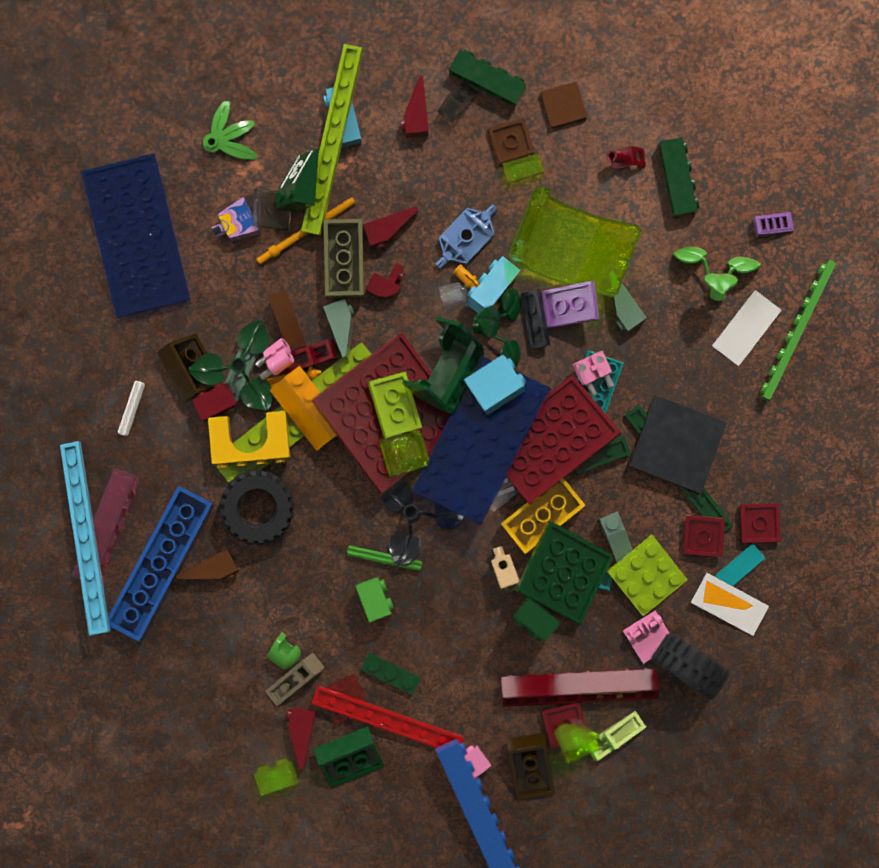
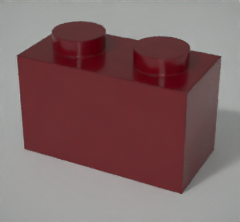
[192,382,239,422]

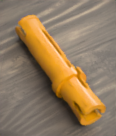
[453,264,501,309]

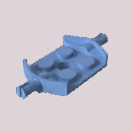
[435,204,498,269]

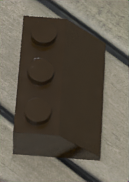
[157,333,221,402]

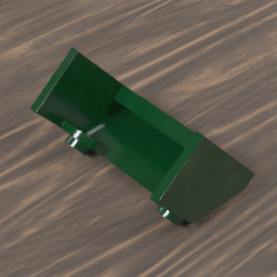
[402,317,484,414]

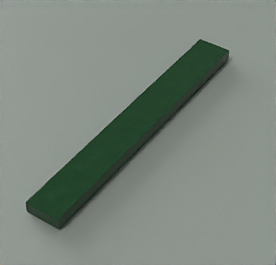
[624,404,733,532]

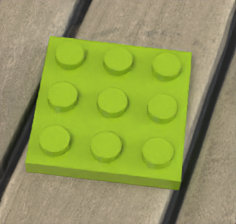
[607,535,688,616]

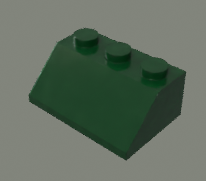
[314,726,385,789]

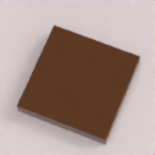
[540,81,587,128]
[488,118,535,165]

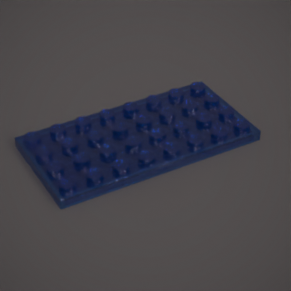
[81,153,191,318]
[411,356,551,525]

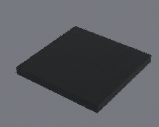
[629,395,726,494]

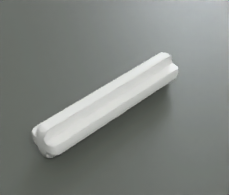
[118,381,145,436]

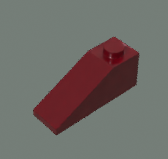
[401,75,429,138]
[363,206,419,250]
[286,706,316,770]

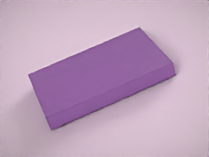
[541,281,599,329]

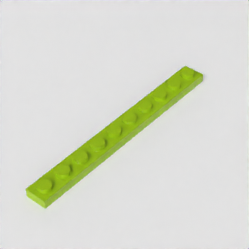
[301,44,364,235]

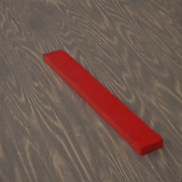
[311,685,464,748]

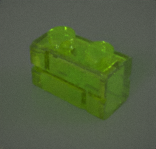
[254,758,299,796]

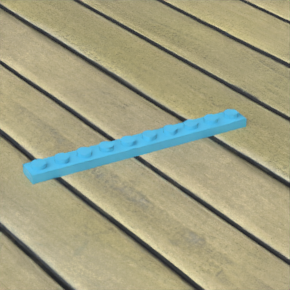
[60,441,110,636]

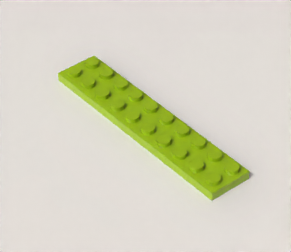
[211,342,371,482]

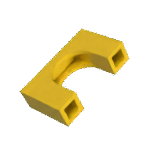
[208,411,291,468]

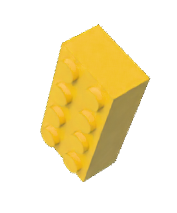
[500,479,586,554]

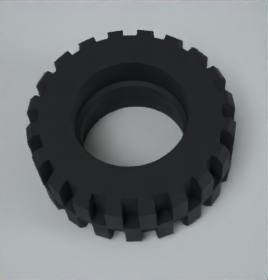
[220,470,294,545]
[652,633,729,700]

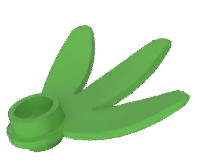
[203,101,257,159]

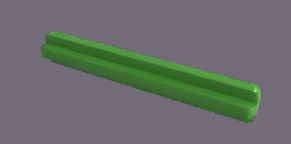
[347,546,422,571]

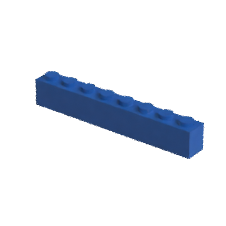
[436,739,519,868]

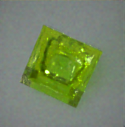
[379,429,429,477]

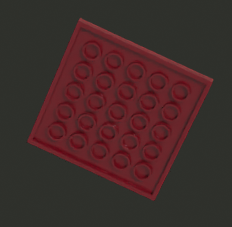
[311,332,470,494]

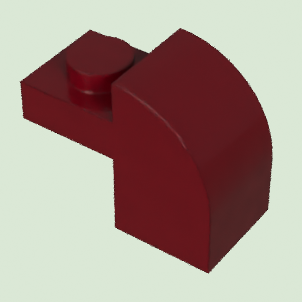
[365,263,405,299]

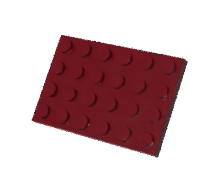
[482,375,621,505]

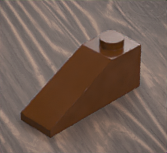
[176,549,239,580]

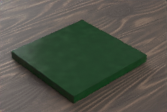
[514,521,614,625]

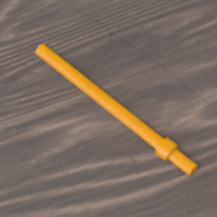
[256,197,356,265]

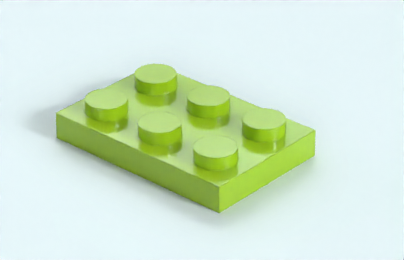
[368,372,422,439]

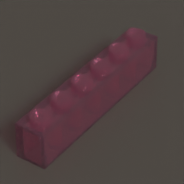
[71,468,139,580]

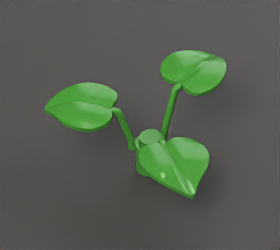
[672,247,761,301]

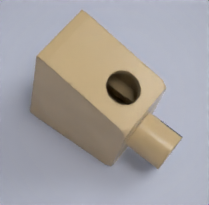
[491,546,519,594]

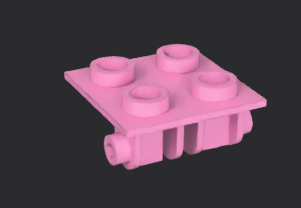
[623,611,669,664]

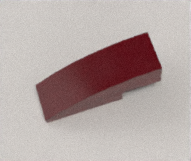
[280,339,340,375]

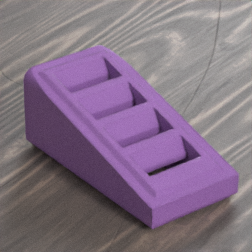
[753,212,794,237]

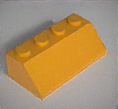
[270,366,337,451]

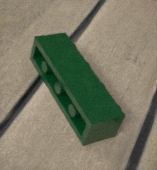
[449,49,527,108]
[658,137,700,219]

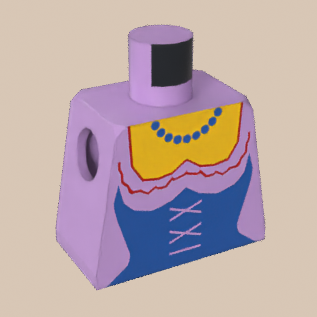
[212,197,260,241]

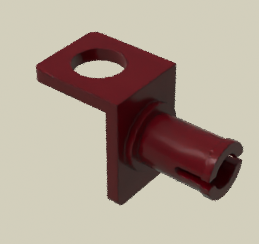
[607,146,646,170]

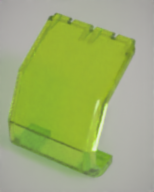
[509,187,642,297]

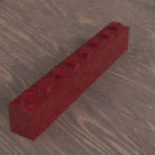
[501,668,659,707]

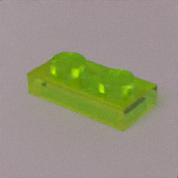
[502,153,544,183]

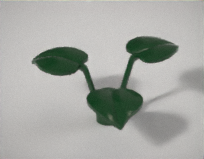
[472,287,521,371]
[189,320,272,411]

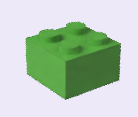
[356,577,394,622]

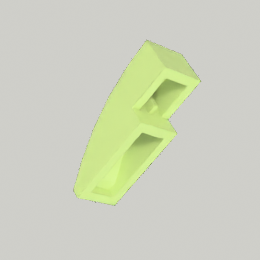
[584,711,646,761]

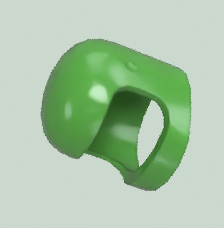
[266,632,301,670]

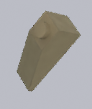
[265,653,325,706]

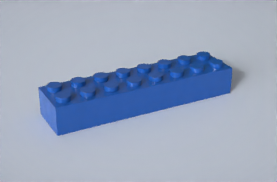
[108,486,215,642]

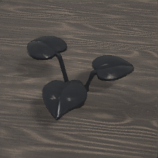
[382,481,468,566]

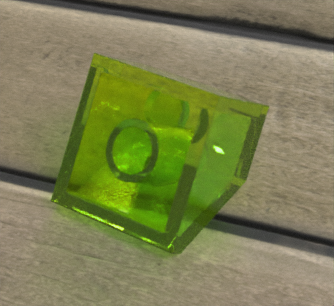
[555,724,603,763]

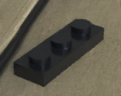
[521,289,551,350]

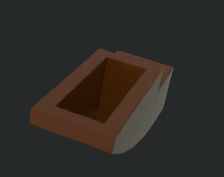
[268,290,307,352]

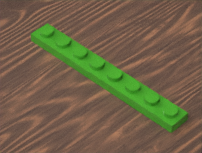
[760,260,836,402]

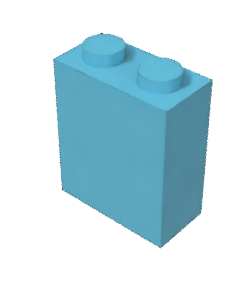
[464,355,526,415]

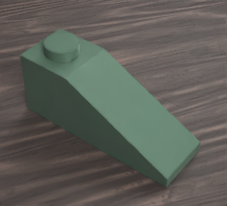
[609,271,647,333]
[323,299,354,363]
[598,511,633,563]

